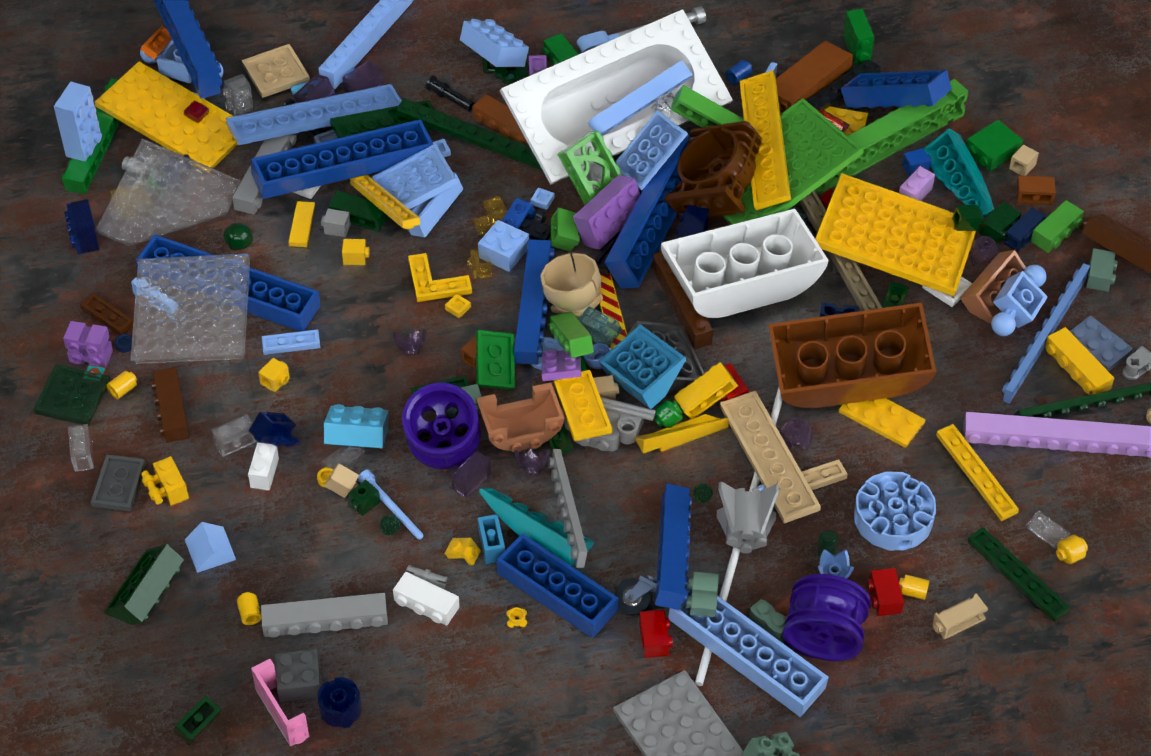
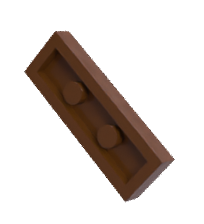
[80,293,134,335]

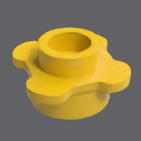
[507,607,527,628]

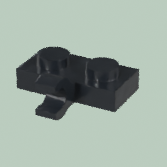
[518,208,551,240]

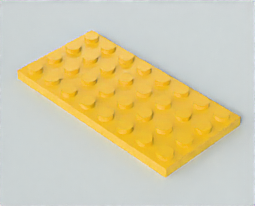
[95,61,238,173]

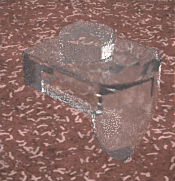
[651,93,674,119]

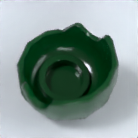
[223,222,253,250]

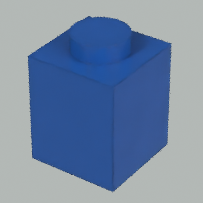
[902,148,932,177]

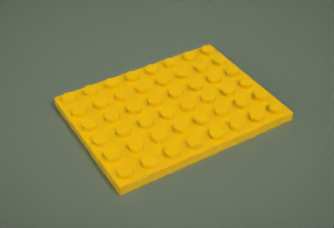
[815,173,976,296]

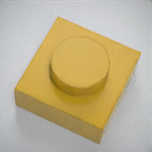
[445,294,471,318]

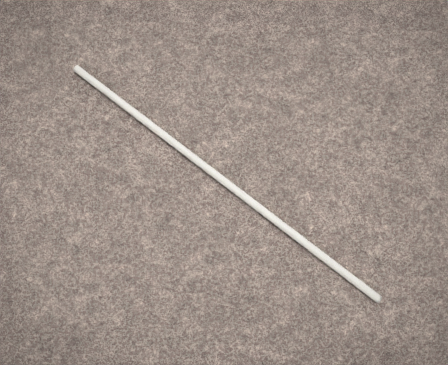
[695,387,783,686]

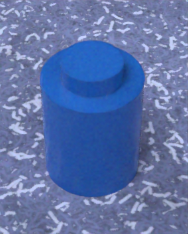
[725,60,752,85]

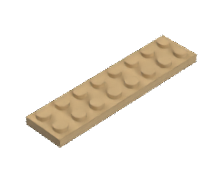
[720,390,821,523]

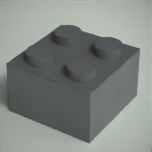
[275,649,322,703]

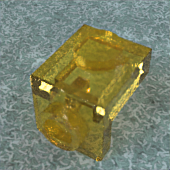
[467,249,492,279]

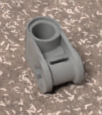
[1122,346,1151,381]

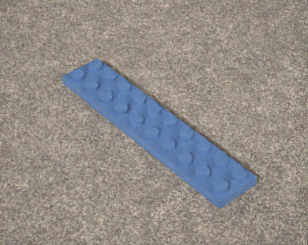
[226,84,402,145]

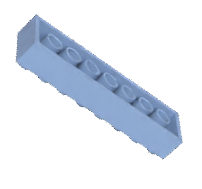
[669,589,829,717]

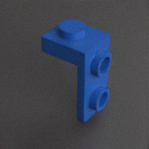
[502,198,536,229]

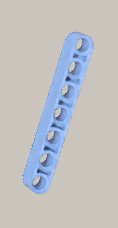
[588,61,693,136]

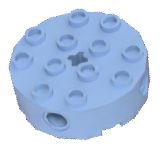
[854,472,936,551]

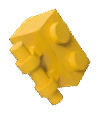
[141,456,189,506]

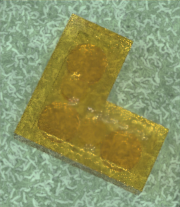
[473,196,508,236]

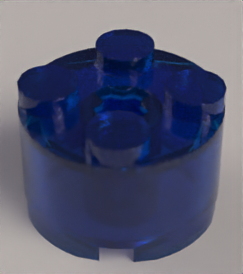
[317,677,362,728]

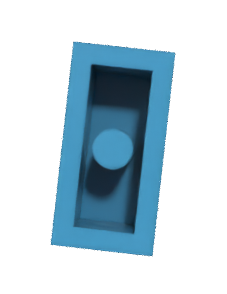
[478,514,505,564]

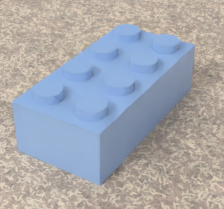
[460,19,529,67]
[54,82,102,162]

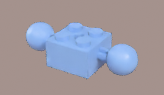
[140,40,223,83]
[991,265,1047,336]

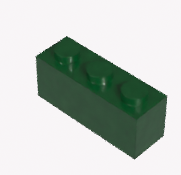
[328,190,388,233]

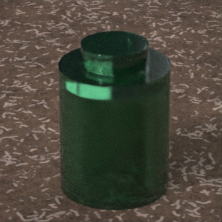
[817,530,839,557]

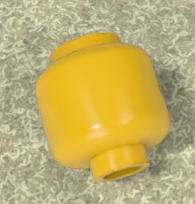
[1056,535,1088,564]

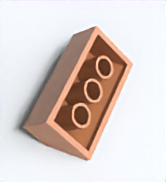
[960,250,1026,324]

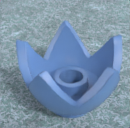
[818,549,854,579]

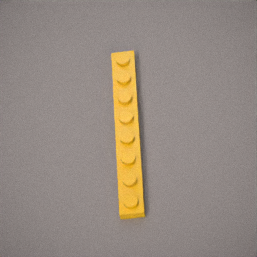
[350,175,421,229]

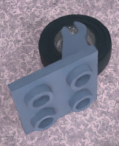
[615,575,657,616]

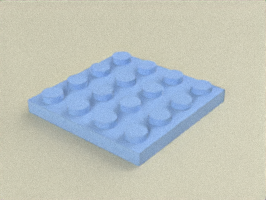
[372,144,458,209]

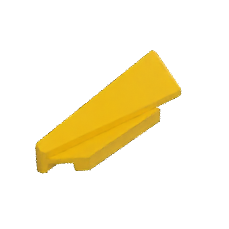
[635,414,729,454]

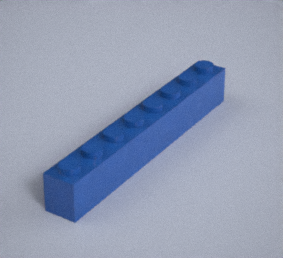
[514,240,555,365]
[655,483,692,610]

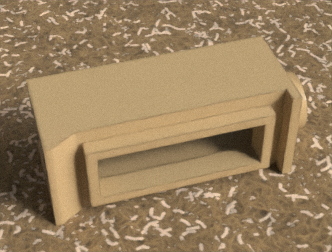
[933,593,988,639]

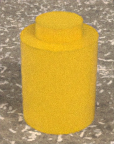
[106,371,137,399]
[899,575,930,600]
[237,592,262,625]

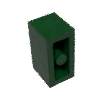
[979,202,1021,245]
[174,695,221,745]

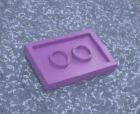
[542,349,581,381]

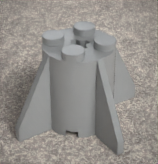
[717,482,779,553]

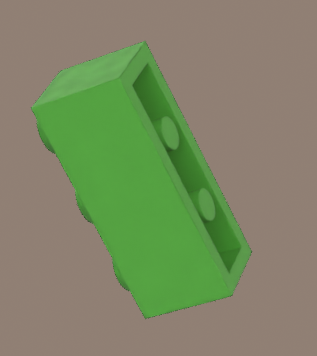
[1031,200,1084,253]

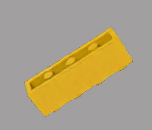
[1045,327,1114,395]

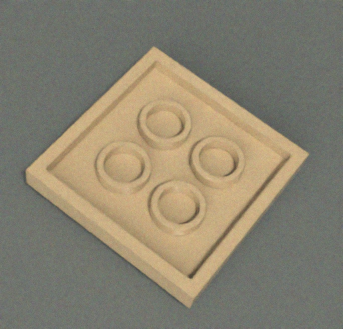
[242,44,310,98]

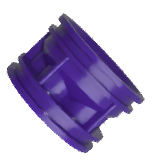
[402,383,481,470]
[783,574,871,661]

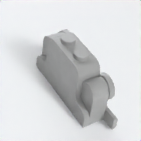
[556,393,656,452]

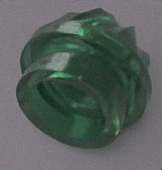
[693,483,713,503]
[380,515,400,535]

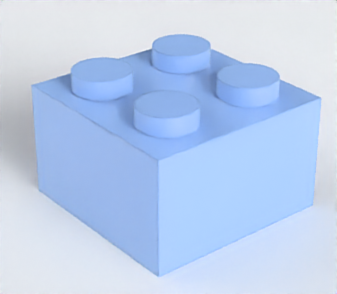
[478,220,529,272]

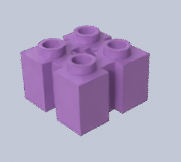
[63,321,113,367]

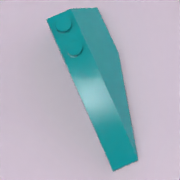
[924,129,994,217]
[479,487,595,566]

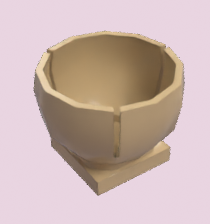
[540,253,603,323]

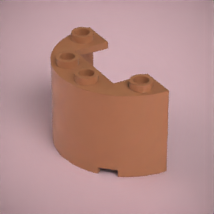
[476,383,565,453]

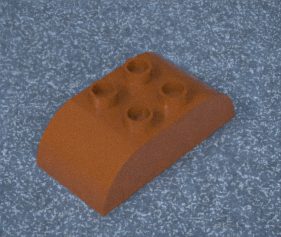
[768,302,937,408]

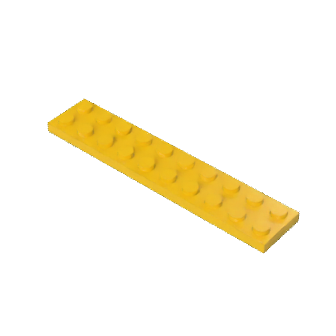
[740,70,791,210]

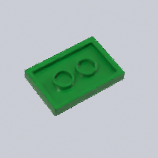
[476,330,515,390]

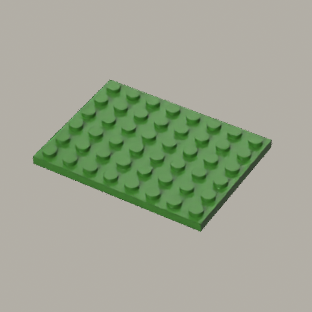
[722,98,864,225]

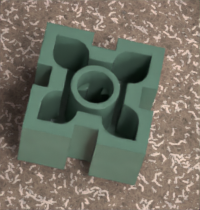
[742,732,800,756]

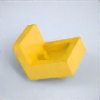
[444,538,481,565]

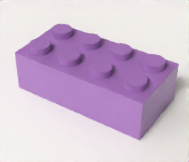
[573,175,641,250]

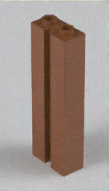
[776,41,853,113]

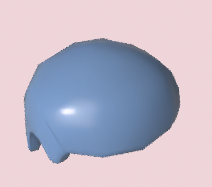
[583,343,611,369]

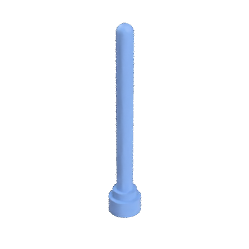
[357,470,423,540]

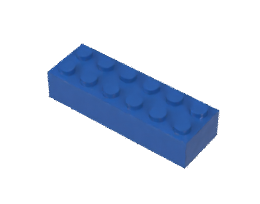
[841,70,952,109]
[496,533,618,639]

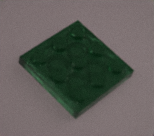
[33,364,110,426]

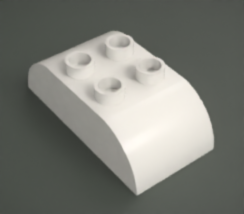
[661,209,829,318]

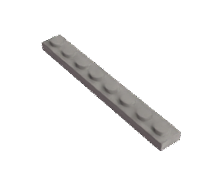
[548,449,587,568]

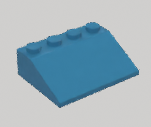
[598,324,686,409]

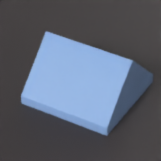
[185,522,236,573]

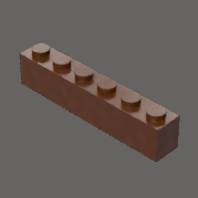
[652,252,713,350]

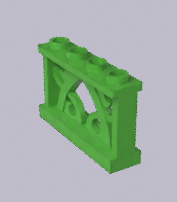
[557,131,622,205]

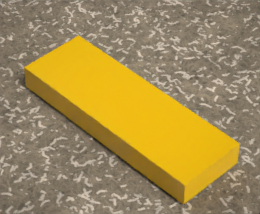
[288,201,316,247]

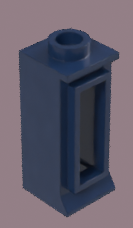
[1004,208,1047,253]

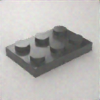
[91,454,146,512]

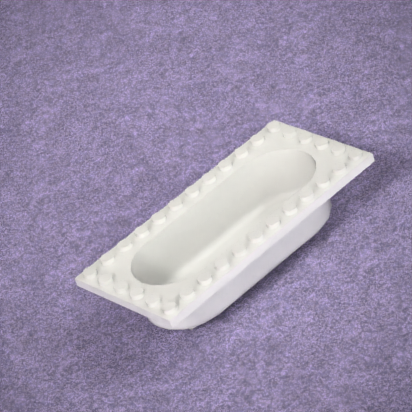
[499,9,733,185]

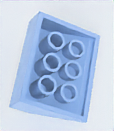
[615,110,688,190]

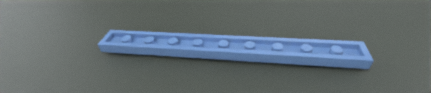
[1002,263,1090,404]

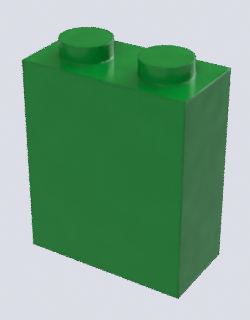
[843,9,874,64]
[966,120,1023,171]

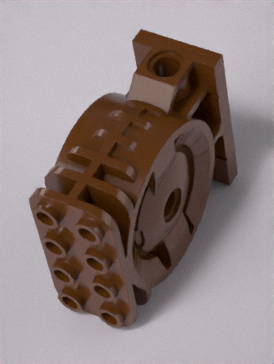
[664,121,762,221]

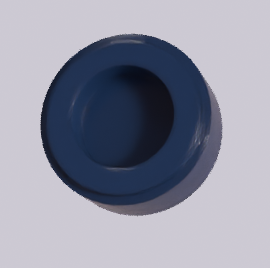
[115,334,134,353]

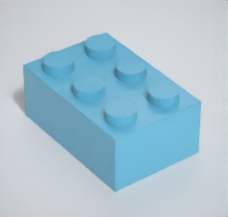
[324,404,389,448]

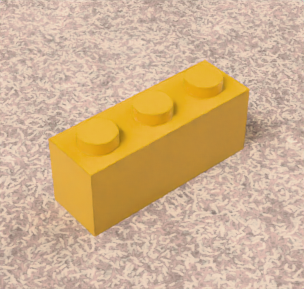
[674,362,738,419]

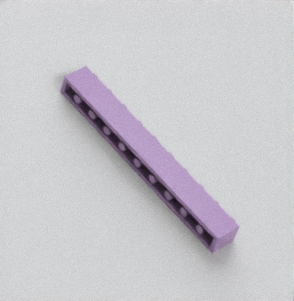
[963,412,1151,458]

